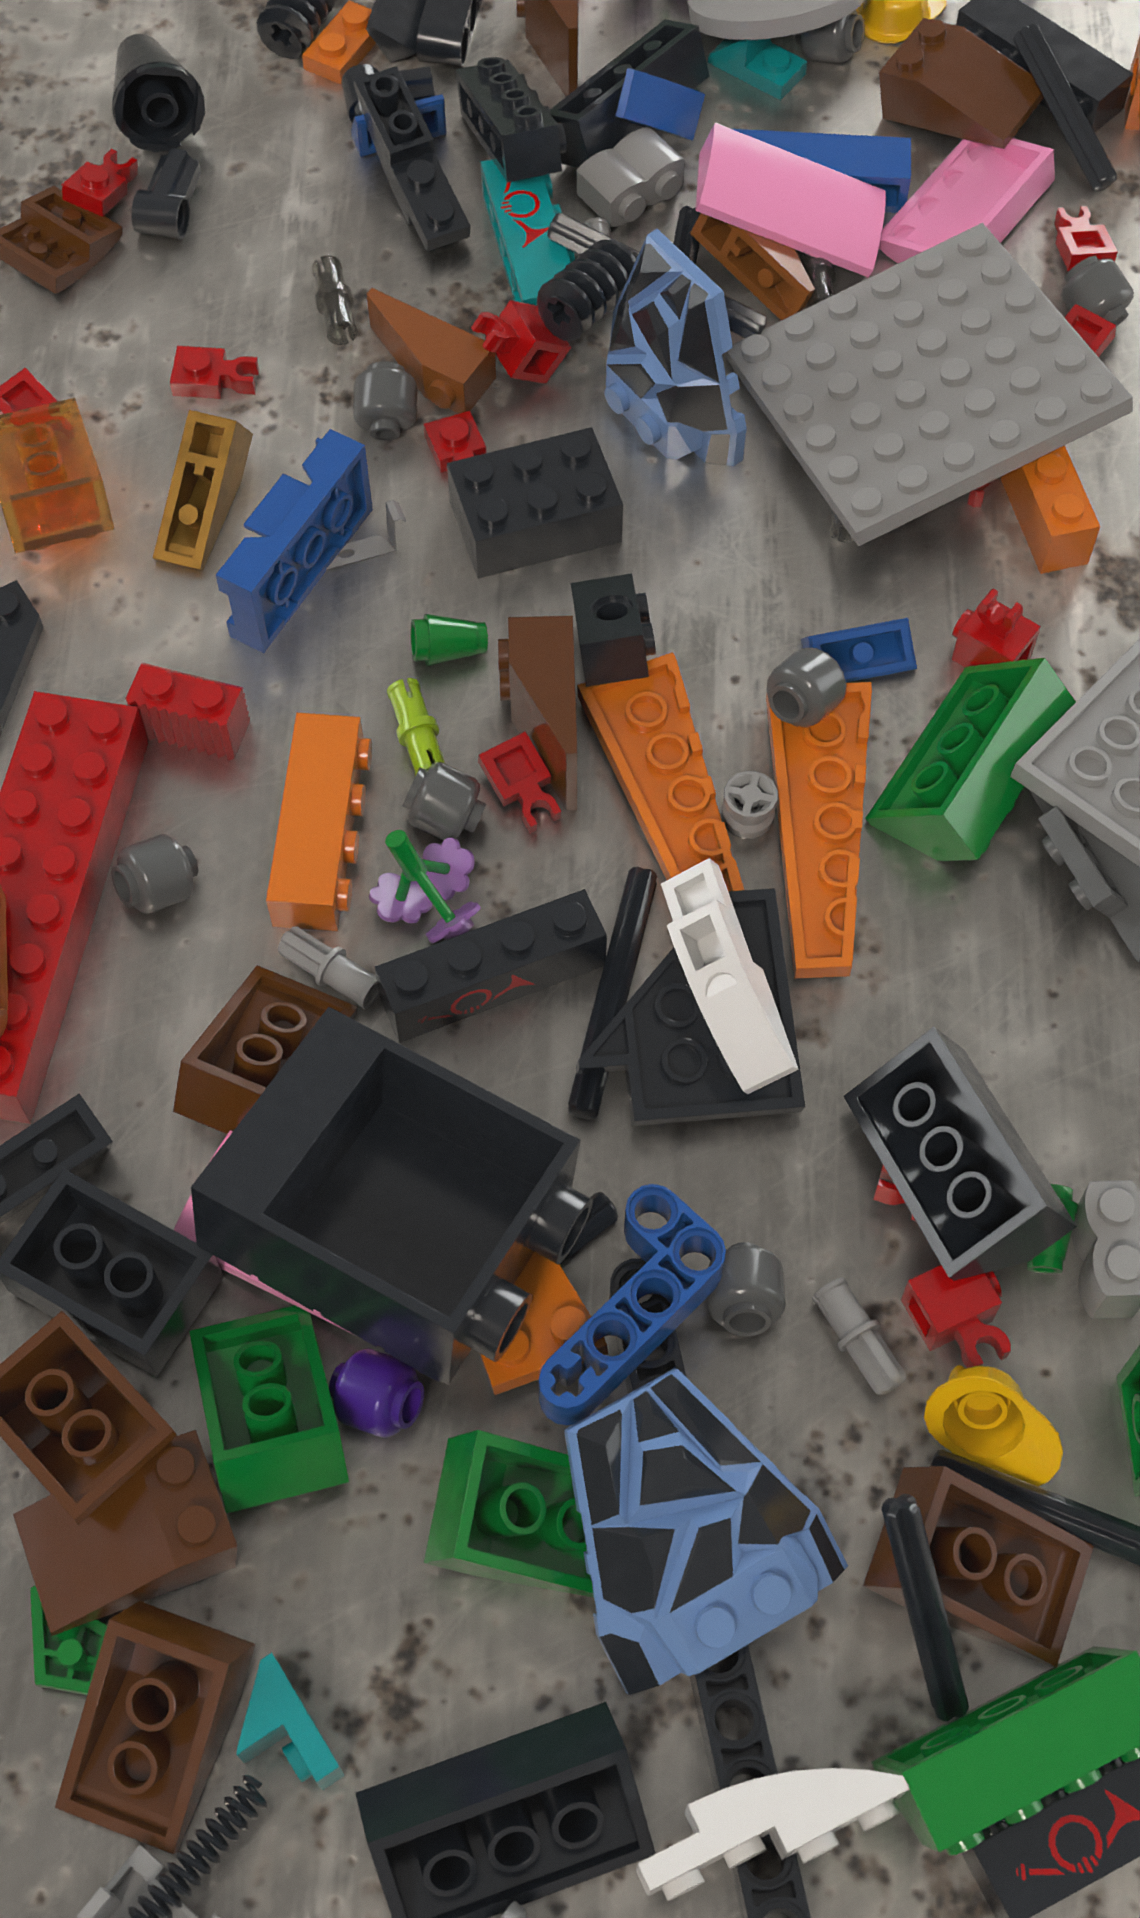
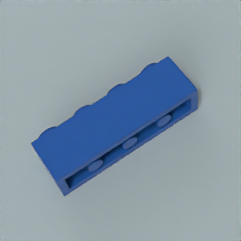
[732,129,911,213]

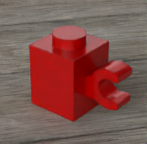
[471,300,572,384]
[952,588,1041,667]
[901,1265,1011,1368]

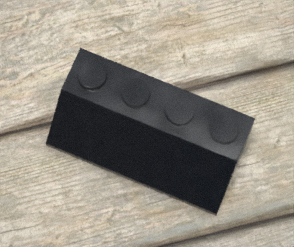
[843,1027,1077,1281]
[355,1702,656,1918]

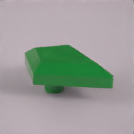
[30,1585,107,1695]

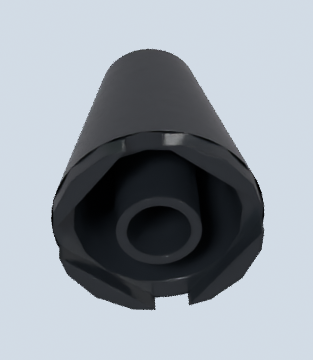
[112,34,205,153]

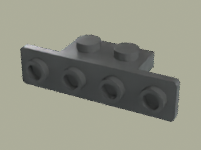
[1030,791,1140,962]

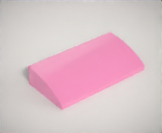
[696,123,886,278]
[879,138,1055,264]

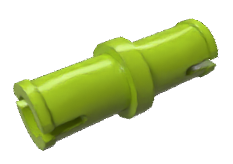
[387,678,447,776]

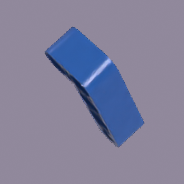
[539,1184,726,1426]

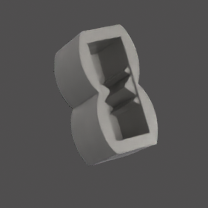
[576,127,684,227]
[1071,1180,1140,1319]

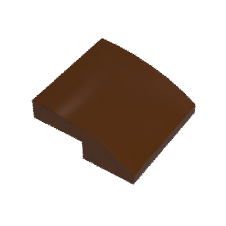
[0,186,123,294]

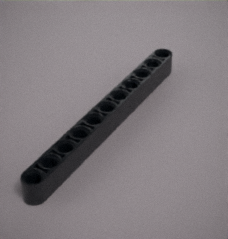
[609,1258,811,1918]

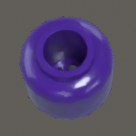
[329,1348,424,1438]

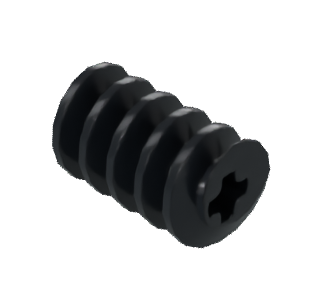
[256,0,337,59]
[537,239,636,341]

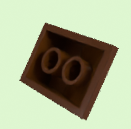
[516,0,579,97]
[879,18,1043,149]
[498,616,577,810]
[173,965,358,1134]
[0,1311,177,1525]
[13,1429,238,1636]
[863,1466,1094,1667]
[55,1601,256,1855]

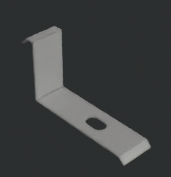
[326,500,406,570]

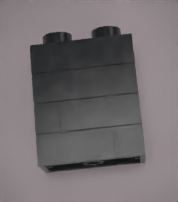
[191,1007,593,1385]

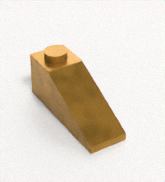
[153,410,253,571]

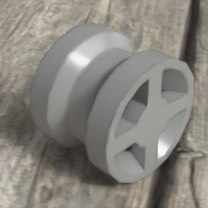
[722,771,778,839]

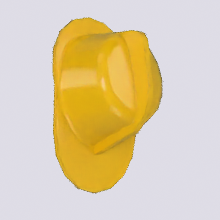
[856,0,947,44]
[924,1365,1063,1487]

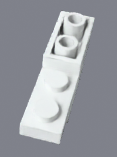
[661,858,799,1094]
[636,1768,909,1901]

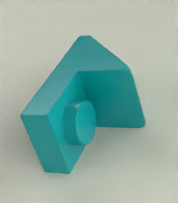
[707,38,807,101]
[236,1653,345,1791]

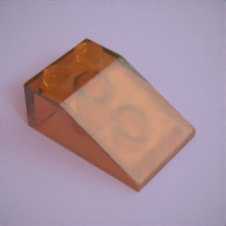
[0,398,115,554]

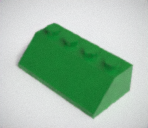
[865,658,1076,861]
[871,1646,1140,1856]

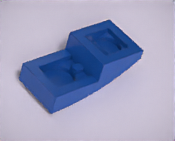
[616,68,705,141]

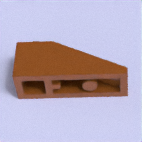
[690,213,815,321]
[367,288,496,414]

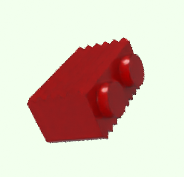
[125,663,250,761]

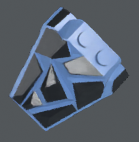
[604,229,746,466]
[564,1368,848,1695]

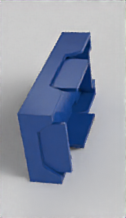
[216,429,373,653]

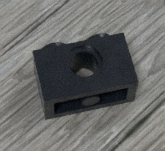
[570,573,656,687]

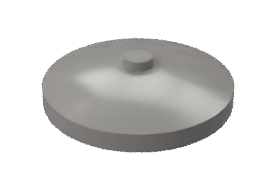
[688,0,865,40]

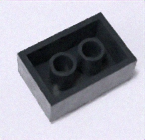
[447,427,623,579]
[0,1169,224,1377]

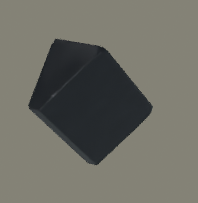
[366,0,426,63]

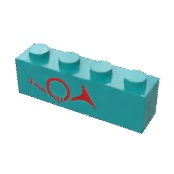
[480,160,575,305]

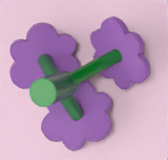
[369,830,481,943]

